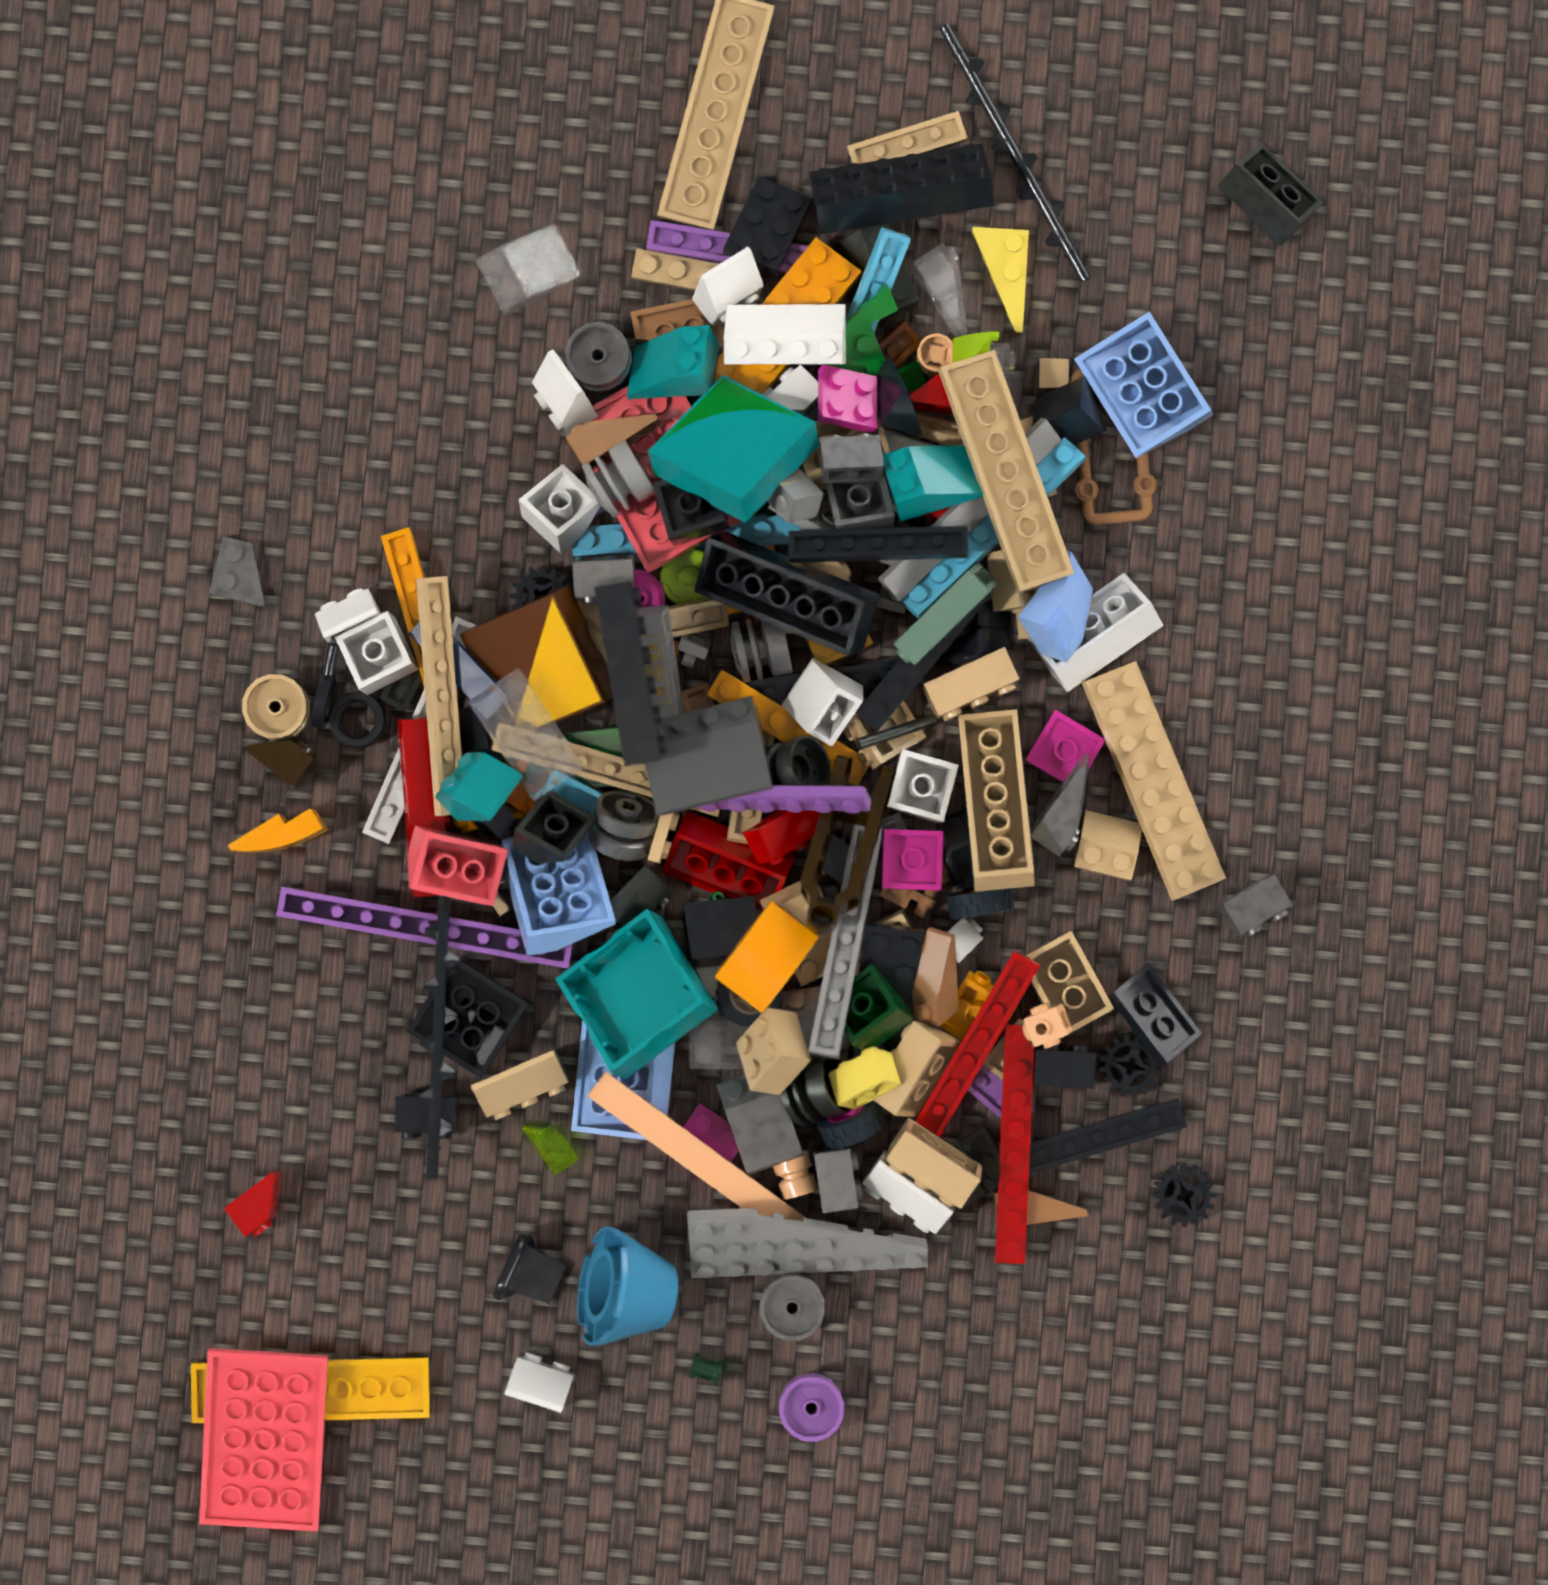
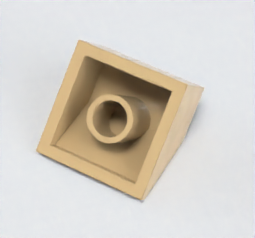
[1072,810,1142,881]

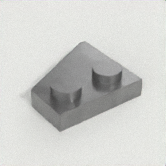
[209,536,266,608]

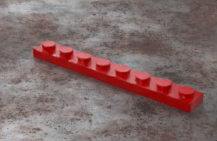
[915,950,1040,1138]
[995,1024,1034,1264]

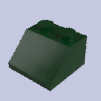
[844,964,913,1051]

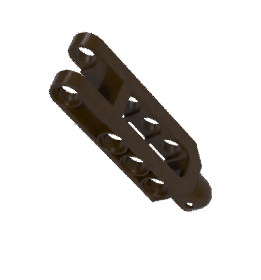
[800,755,896,936]

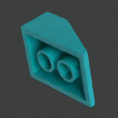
[627,325,720,399]
[882,446,983,522]

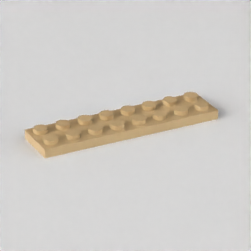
[657,0,775,230]
[938,350,1074,593]
[1082,661,1226,901]

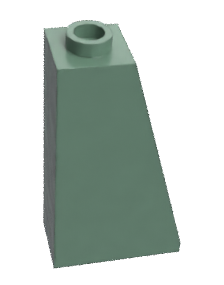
[894,562,999,665]

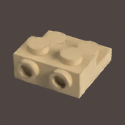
[843,701,926,770]

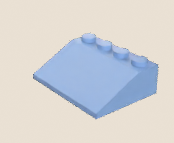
[1074,312,1213,458]
[501,831,615,956]
[571,1020,675,1140]

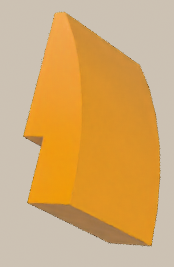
[228,808,329,853]
[715,900,819,1013]

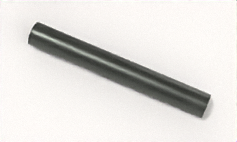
[855,714,937,750]

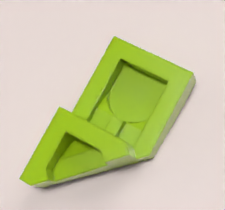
[952,331,1000,363]

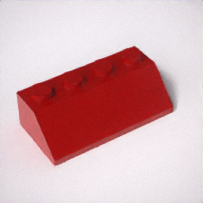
[662,811,796,913]

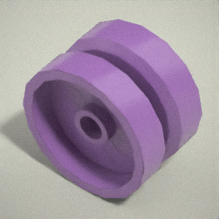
[779,1373,844,1442]

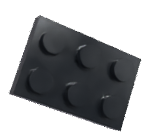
[723,176,813,276]
[1108,963,1202,1067]

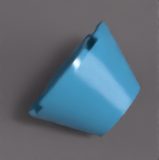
[577,1226,678,1346]

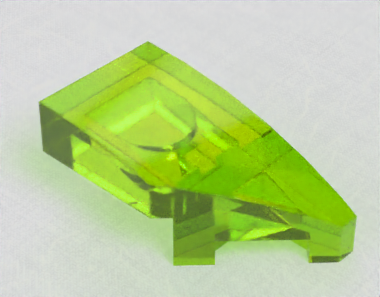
[522,1124,579,1176]

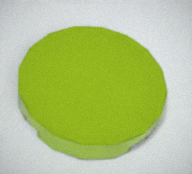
[660,548,708,604]

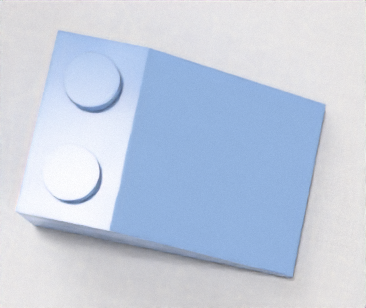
[1018,551,1093,662]

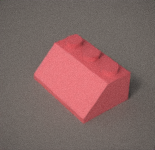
[408,825,508,906]

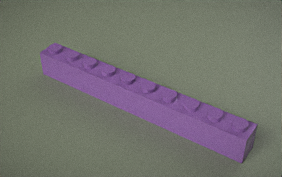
[276,887,574,969]

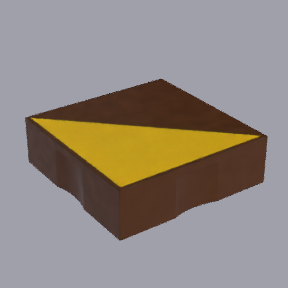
[460,585,613,731]

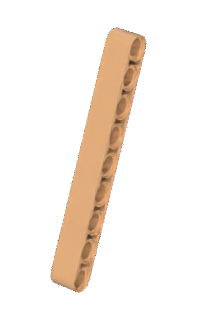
[588,1071,807,1221]

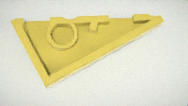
[972,227,1029,334]

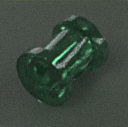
[689,1353,724,1386]

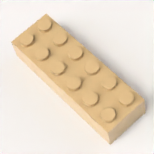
[958,709,1035,892]

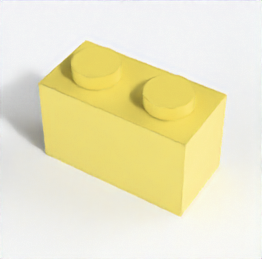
[828,1047,901,1110]

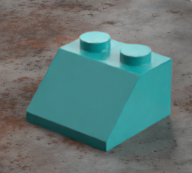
[435,752,523,821]

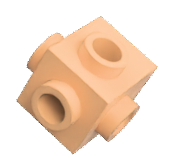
[1023,1003,1073,1049]

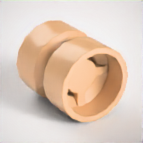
[916,333,953,377]
[773,1150,819,1200]

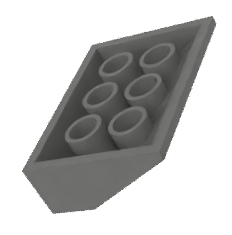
[645,696,773,817]

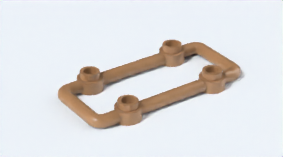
[1071,369,1157,525]

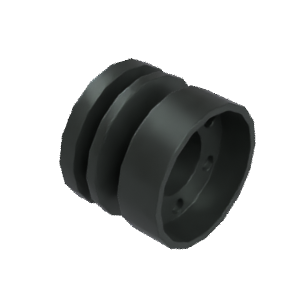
[765,735,832,786]
[780,1056,852,1127]

